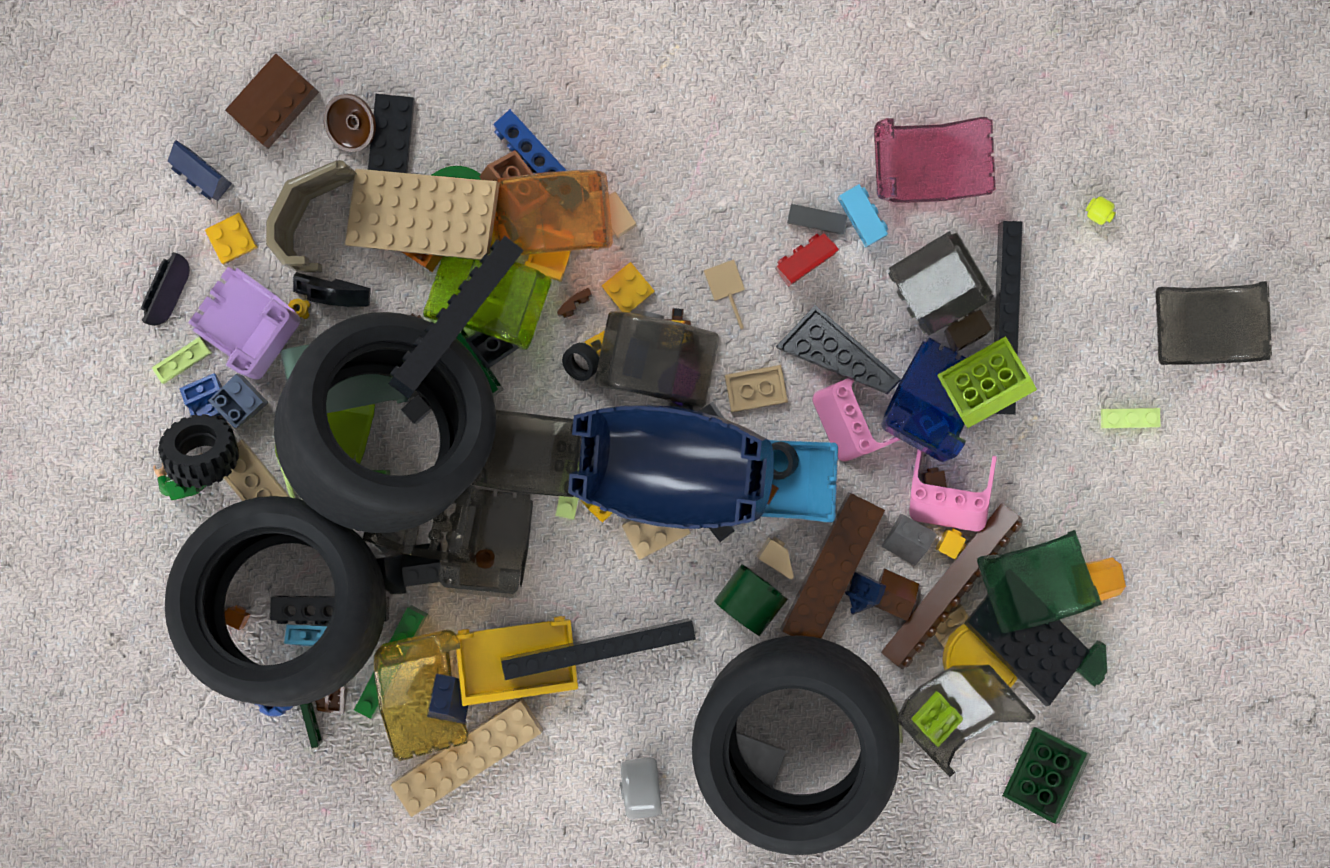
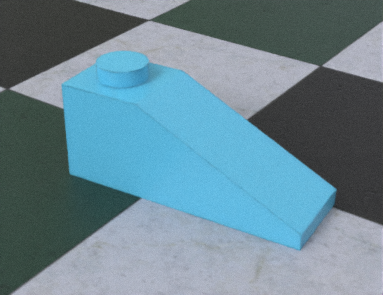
[284,625,327,647]

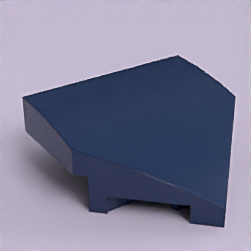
[845,572,886,614]

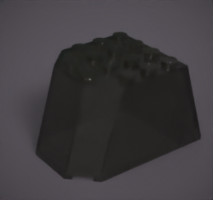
[888,229,994,335]

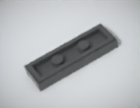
[787,204,847,235]

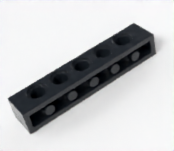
[270,596,389,624]

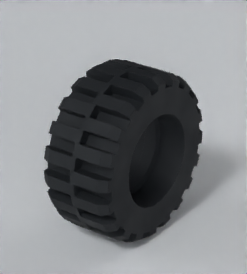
[158,414,239,488]

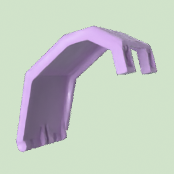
[188,266,300,380]

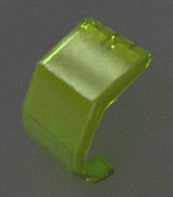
[423,256,552,350]

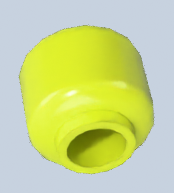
[1085,196,1116,225]

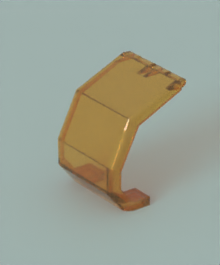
[493,170,613,256]

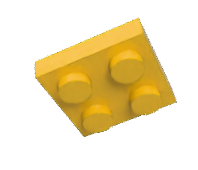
[205,212,258,265]
[601,262,655,316]

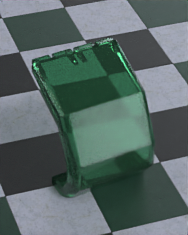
[977,530,1102,633]

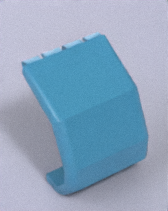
[761,440,838,522]

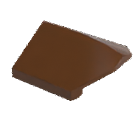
[315,684,348,715]

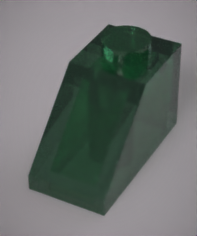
[1075,640,1107,687]

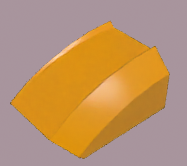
[1073,558,1126,604]

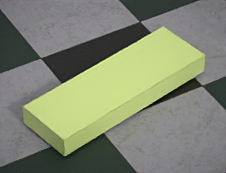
[152,337,212,384]

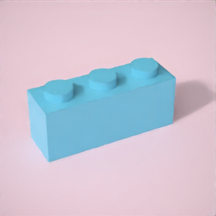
[837,184,888,248]

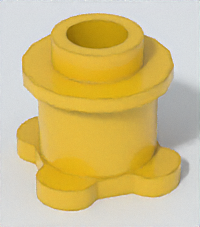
[288,299,311,319]

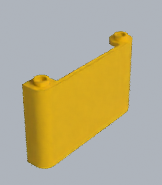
[454,616,578,706]

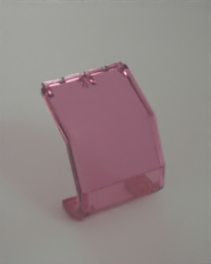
[874,117,996,203]

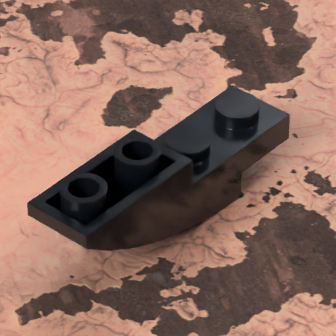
[293,272,371,307]

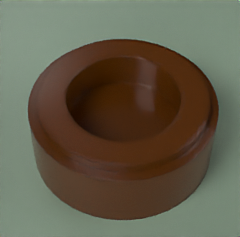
[475,549,495,569]

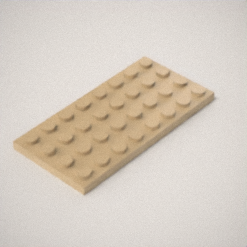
[345,169,500,260]

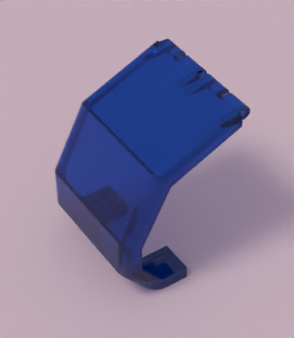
[881,337,966,462]

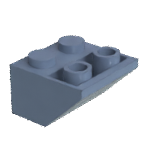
[208,374,269,429]

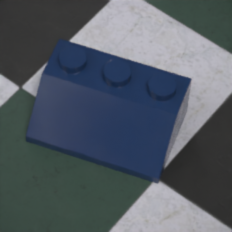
[167,140,232,201]

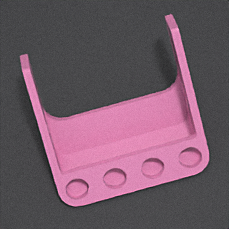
[812,378,913,461]
[909,444,997,531]

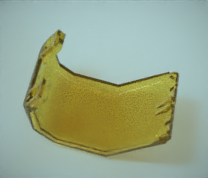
[374,630,468,761]

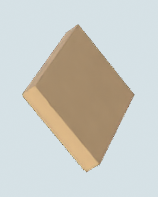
[724,365,788,413]

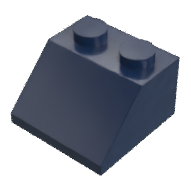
[427,674,469,724]

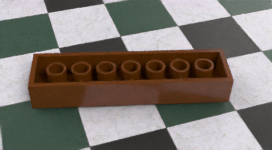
[780,492,885,639]

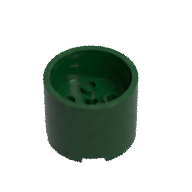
[714,564,788,636]

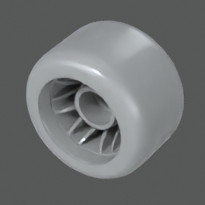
[620,757,662,819]

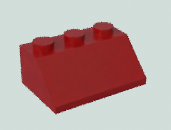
[775,233,839,287]

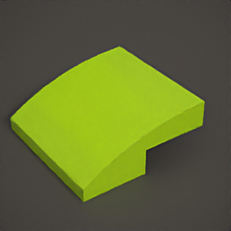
[911,691,964,747]

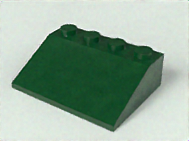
[1002,727,1091,824]

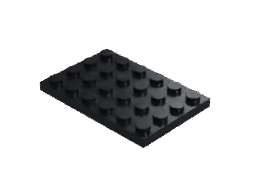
[964,570,1090,706]

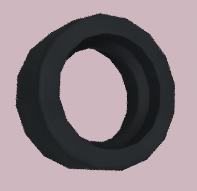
[562,342,600,381]
[772,442,799,480]

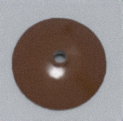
[323,94,376,152]

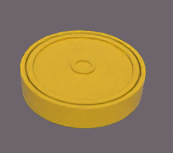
[943,624,1017,699]

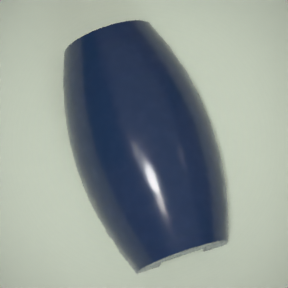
[568,405,774,529]

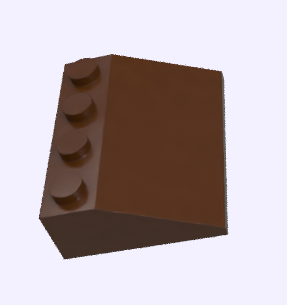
[225,54,319,149]

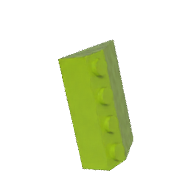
[937,336,1037,428]

